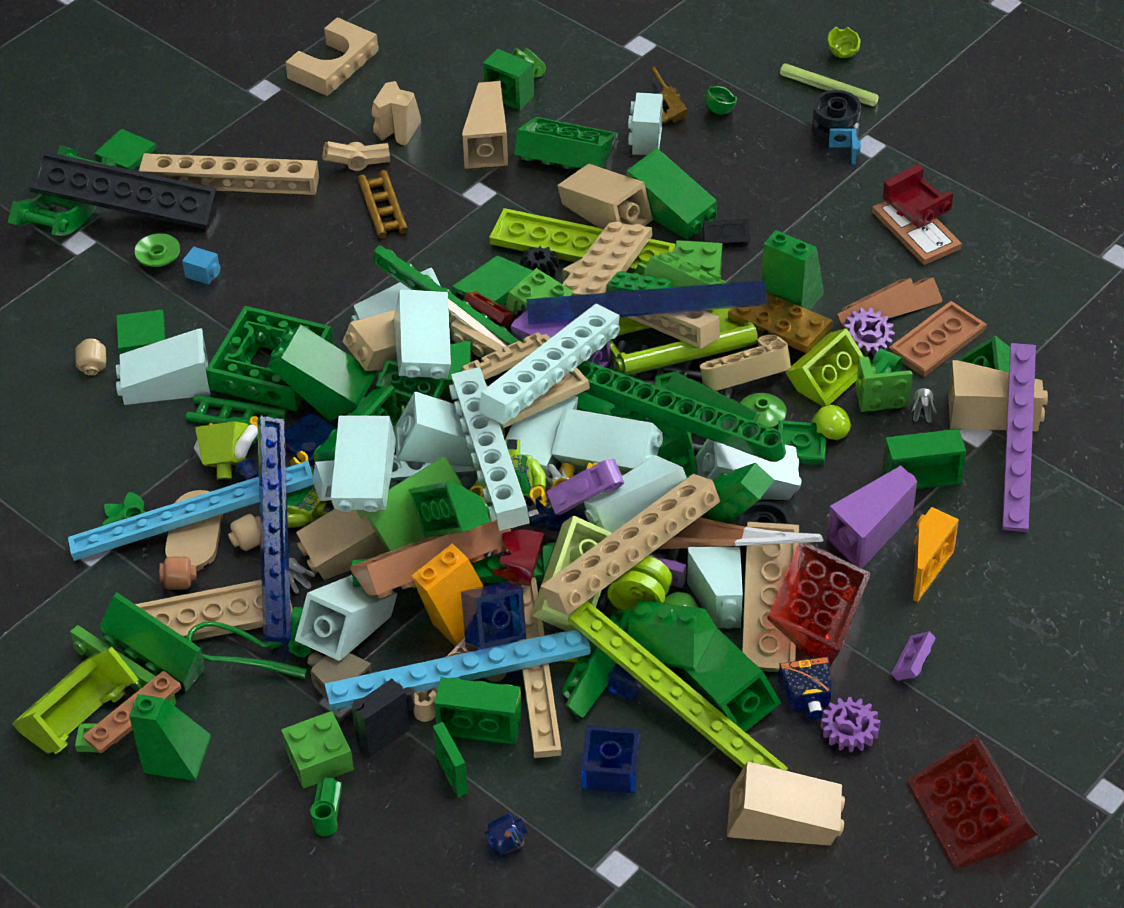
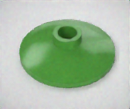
[135,234,180,267]
[741,393,786,428]

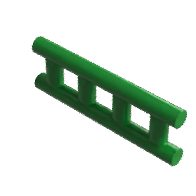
[185,394,287,436]

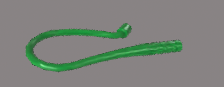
[186,621,307,679]

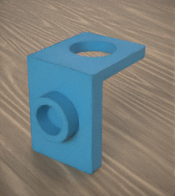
[829,128,861,165]

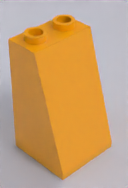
[411,543,503,647]

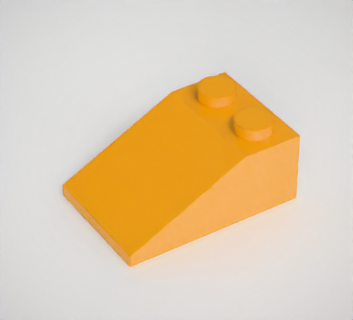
[913,507,959,602]

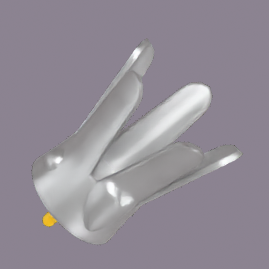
[911,388,937,423]
[546,464,569,489]
[280,558,315,594]

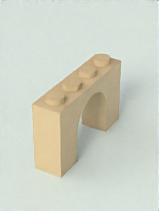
[286,17,378,96]

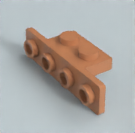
[83,671,181,753]

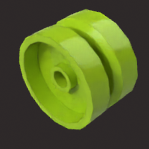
[608,555,672,611]

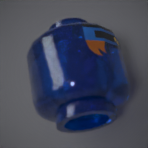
[485,814,528,855]

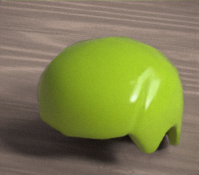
[827,27,861,58]
[812,405,851,440]

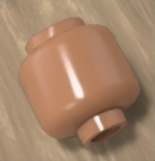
[160,556,197,590]

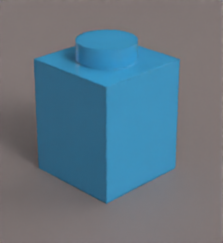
[182,246,221,285]

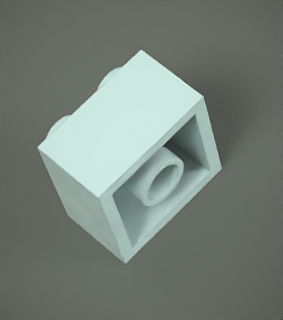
[628,93,663,155]

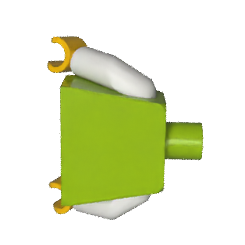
[194,416,269,480]

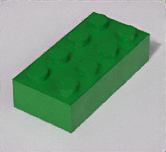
[606,271,673,307]
[376,360,445,403]

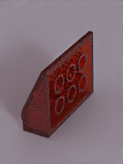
[767,542,871,666]
[907,736,1037,869]

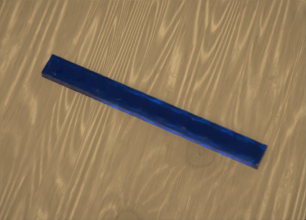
[526,280,767,325]
[257,416,292,644]

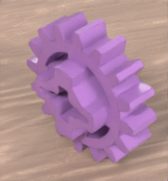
[843,307,895,357]
[821,697,880,752]

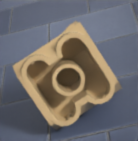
[372,81,421,145]

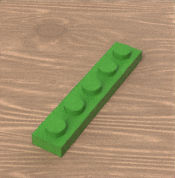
[70,625,176,705]

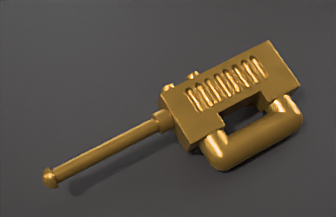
[651,67,688,123]

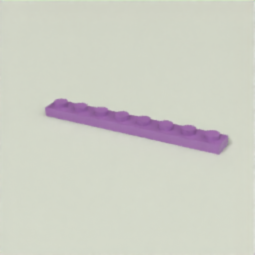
[1002,343,1036,532]

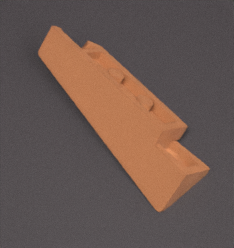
[836,277,942,329]

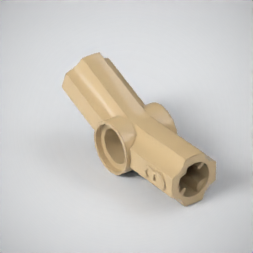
[322,141,390,171]

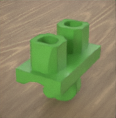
[512,48,546,78]

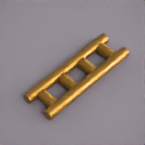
[358,170,408,239]

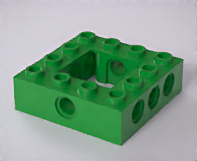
[206,306,334,412]

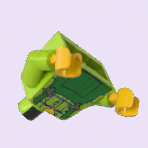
[470,439,548,504]
[260,451,334,528]

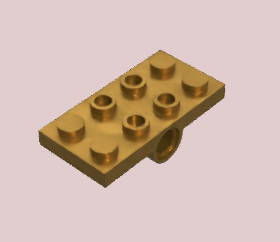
[728,287,833,353]

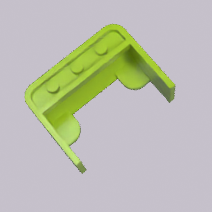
[12,647,139,754]

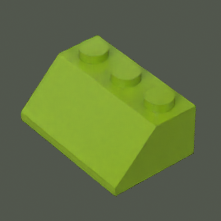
[785,328,864,407]

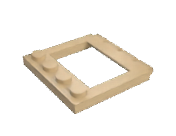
[462,332,590,428]

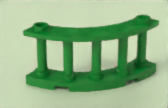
[7,145,116,236]

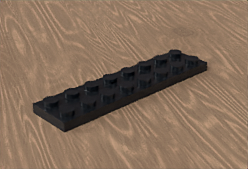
[29,151,216,230]

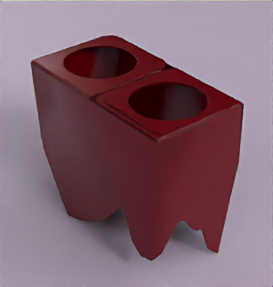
[492,529,544,586]

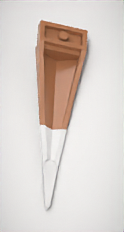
[656,517,823,550]

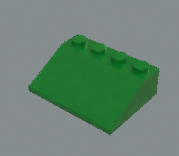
[514,117,618,169]

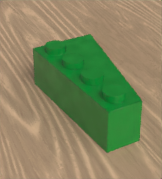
[700,462,775,524]

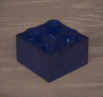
[461,582,527,649]
[580,725,641,793]

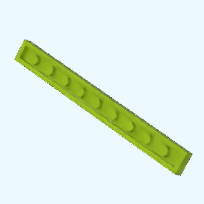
[568,601,788,771]

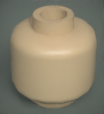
[75,339,106,375]
[228,514,267,551]

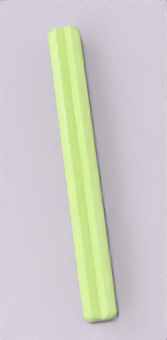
[780,63,879,107]

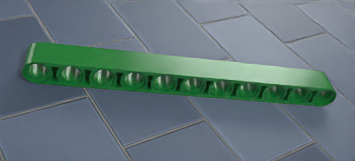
[577,361,786,462]

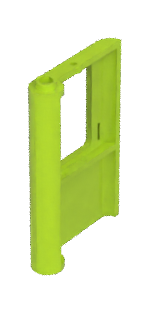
[610,295,758,376]

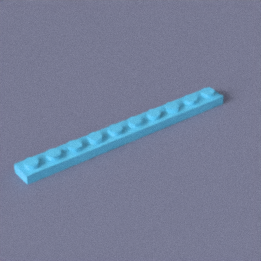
[68,461,314,561]
[325,629,590,711]

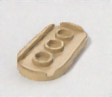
[165,490,223,571]

